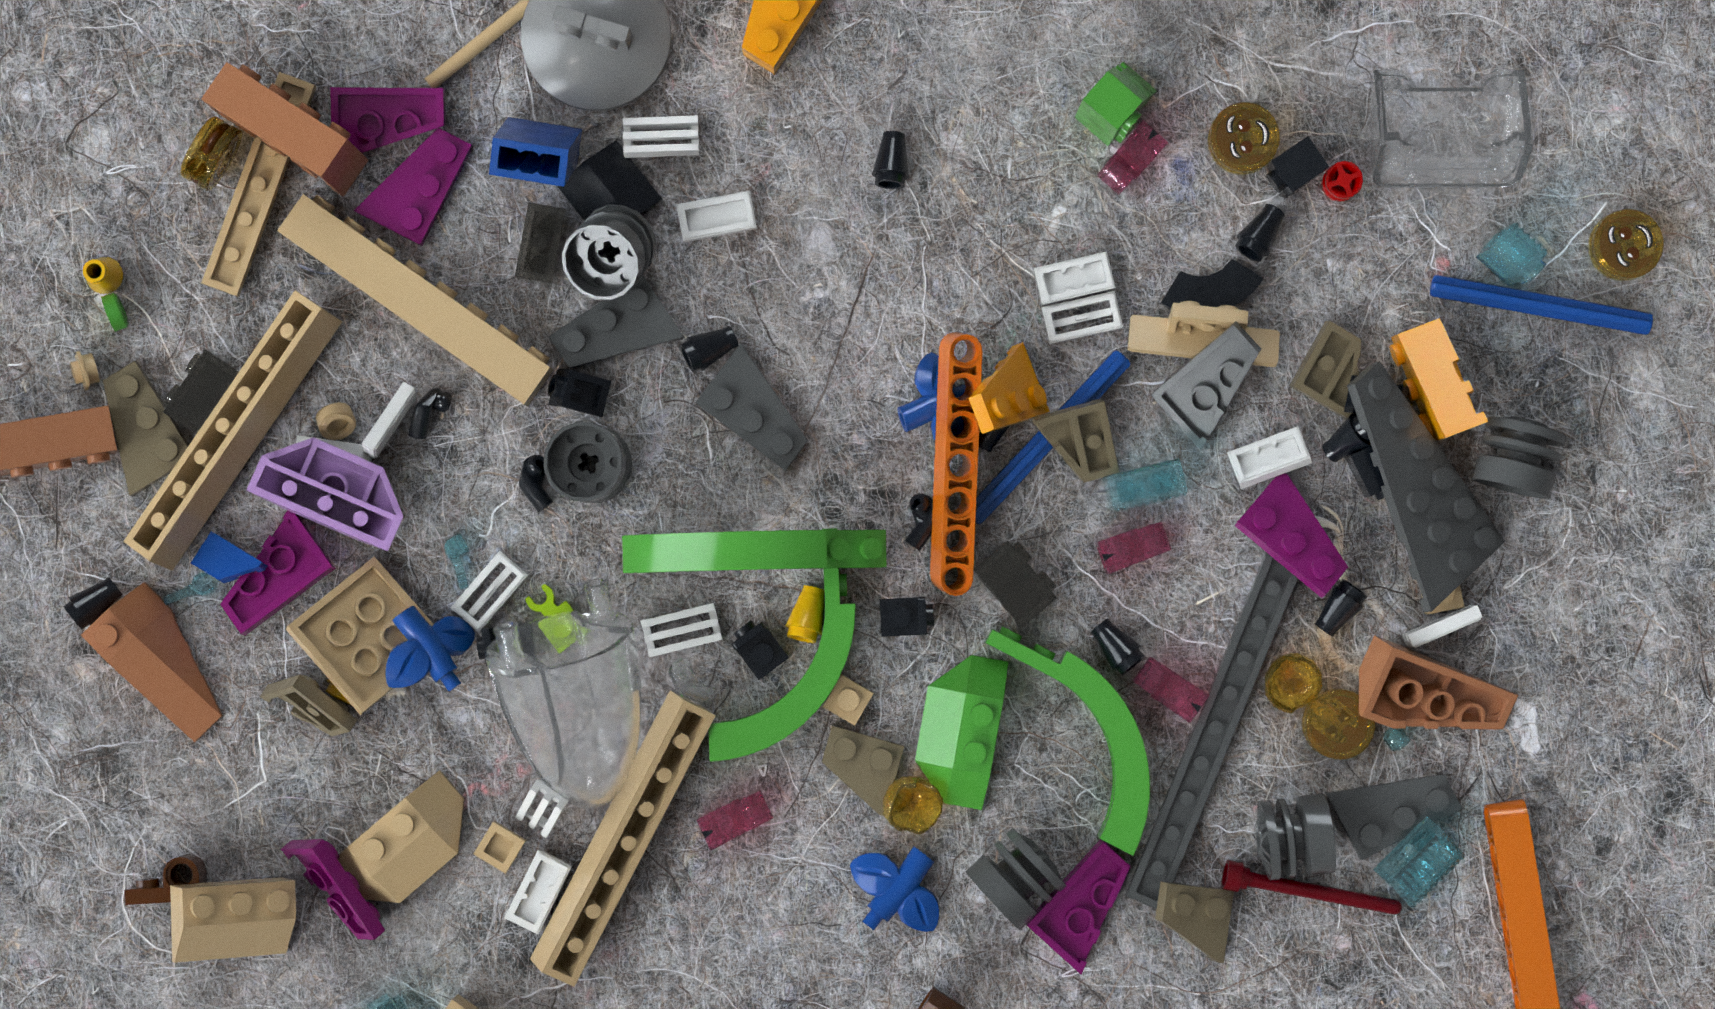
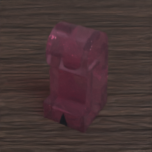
[1097,120,1168,195]
[1095,521,1172,574]
[1133,657,1210,723]
[696,790,773,850]

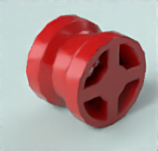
[1321,161,1363,202]

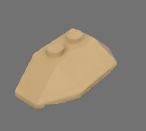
[338,770,465,903]

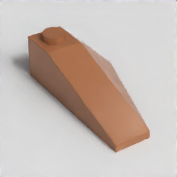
[81,582,223,742]
[1359,635,1518,729]

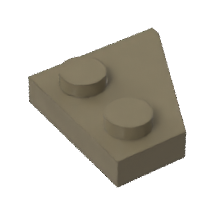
[1289,321,1361,419]
[1032,399,1120,483]
[260,674,358,737]
[822,725,905,816]
[1155,881,1234,963]

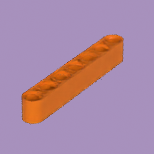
[930,332,982,596]
[1484,799,1560,1009]

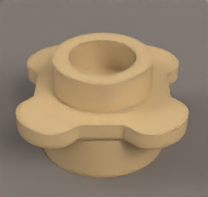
[70,351,100,391]

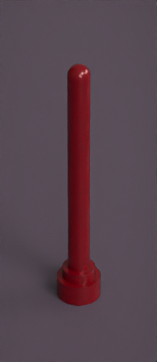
[1221,860,1402,915]

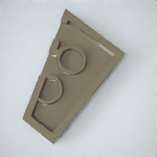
[103,361,189,497]

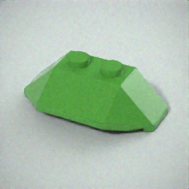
[915,655,1008,810]

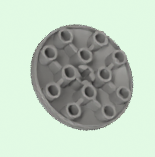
[521,0,672,111]

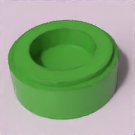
[101,292,129,332]

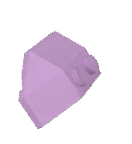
[246,437,403,551]

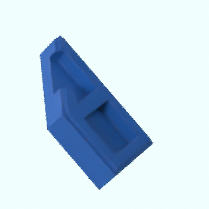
[191,531,268,583]

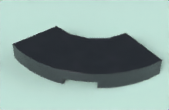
[1160,259,1264,310]

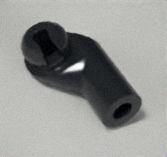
[905,493,933,551]

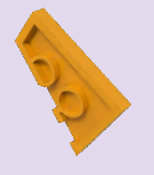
[969,342,1050,434]

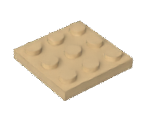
[286,556,433,715]

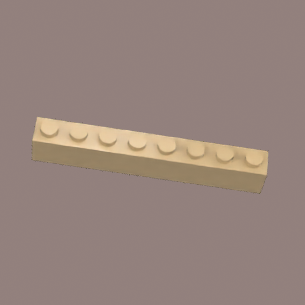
[277,194,554,407]
[123,290,343,571]
[530,690,716,987]

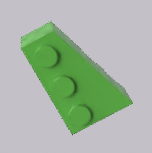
[1075,62,1157,147]

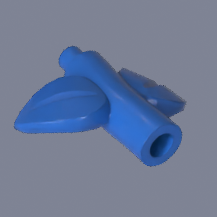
[897,352,966,440]
[386,606,475,692]
[850,846,939,932]

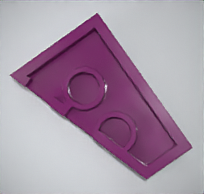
[330,87,446,153]
[353,128,473,246]
[1234,473,1348,598]
[220,510,336,636]
[280,839,385,940]
[1026,839,1131,975]

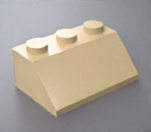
[170,877,296,963]

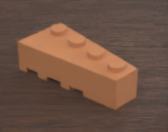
[201,62,368,197]
[0,405,117,478]

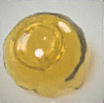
[1265,653,1323,714]
[882,776,943,834]

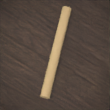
[424,0,529,88]

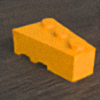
[742,0,823,75]
[1389,318,1488,441]

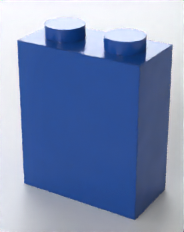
[489,117,582,187]

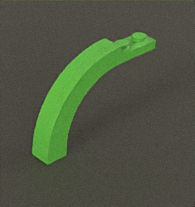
[708,528,855,762]
[622,530,887,573]
[984,626,1150,856]

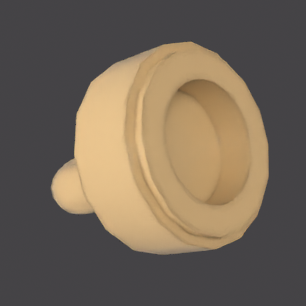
[316,402,356,440]

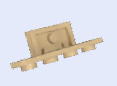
[1128,301,1280,367]

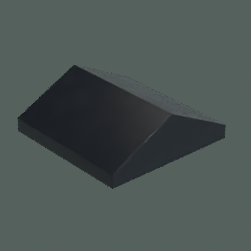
[557,141,663,221]

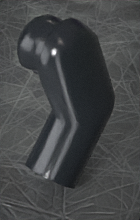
[408,388,452,439]
[519,455,553,513]

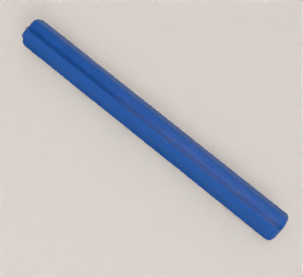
[1430,275,1653,335]
[975,350,1130,525]

